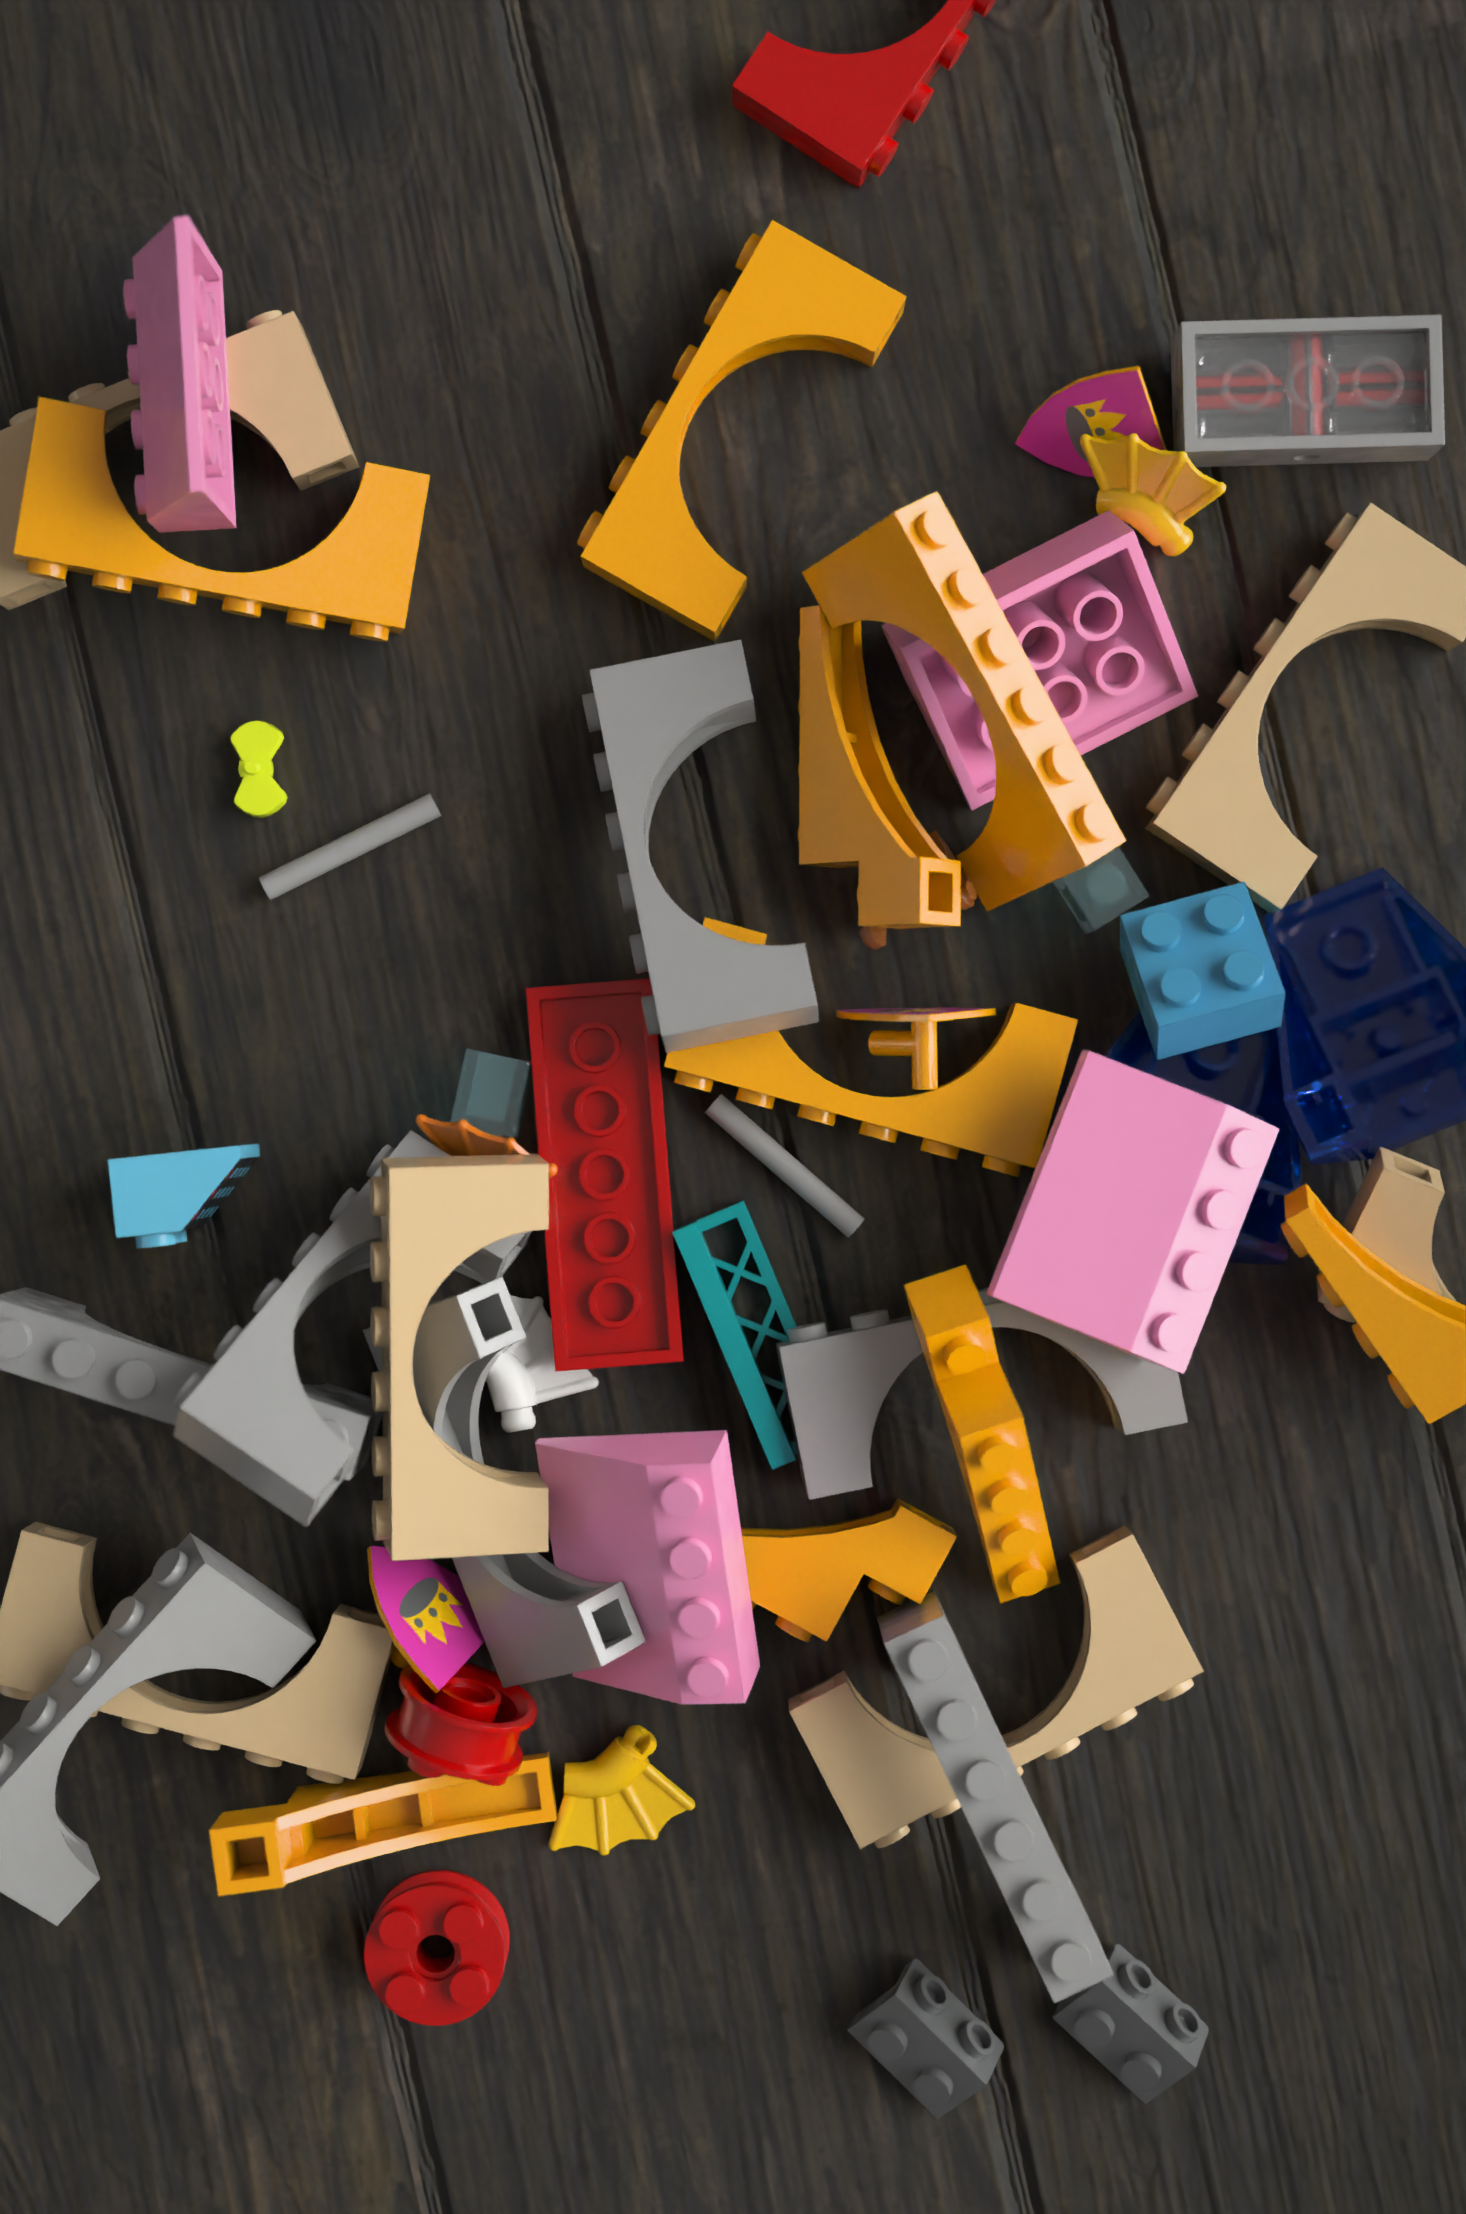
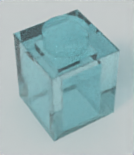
[1053,846,1149,935]
[451,1048,532,1137]

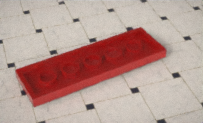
[526,978,684,1372]

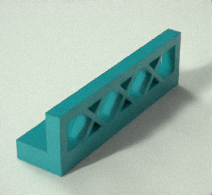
[672,1200,797,1470]

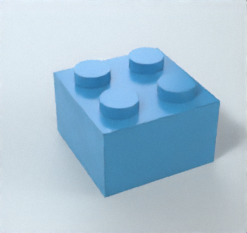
[1120,881,1285,1060]

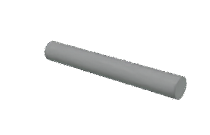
[259,793,441,900]
[705,1094,864,1238]

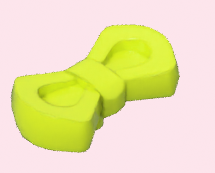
[230,721,287,818]

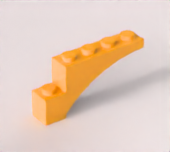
[798,605,961,929]
[1281,1184,1466,1424]
[904,1265,1060,1604]
[741,1498,957,1642]
[209,1752,557,1896]

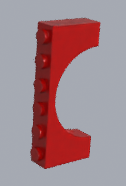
[732,0,996,189]

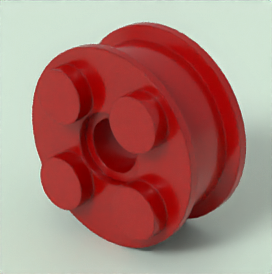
[385,1663,538,1786]
[364,1870,510,2026]

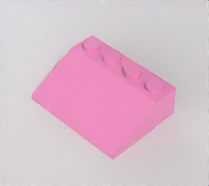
[124,216,237,533]
[881,510,1198,810]
[986,1050,1279,1374]
[535,1430,760,1705]

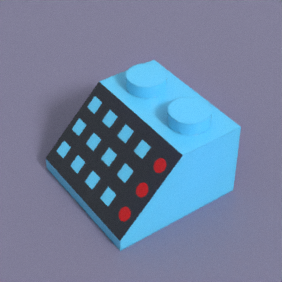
[108,1144,260,1248]

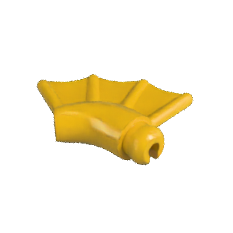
[1080,433,1226,557]
[548,1725,695,1856]

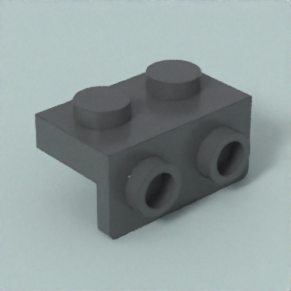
[1052,1944,1209,2104]
[847,1959,1004,2119]

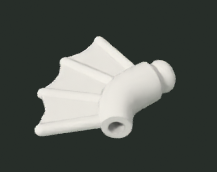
[485,1295,599,1433]

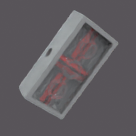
[1171,315,1445,467]

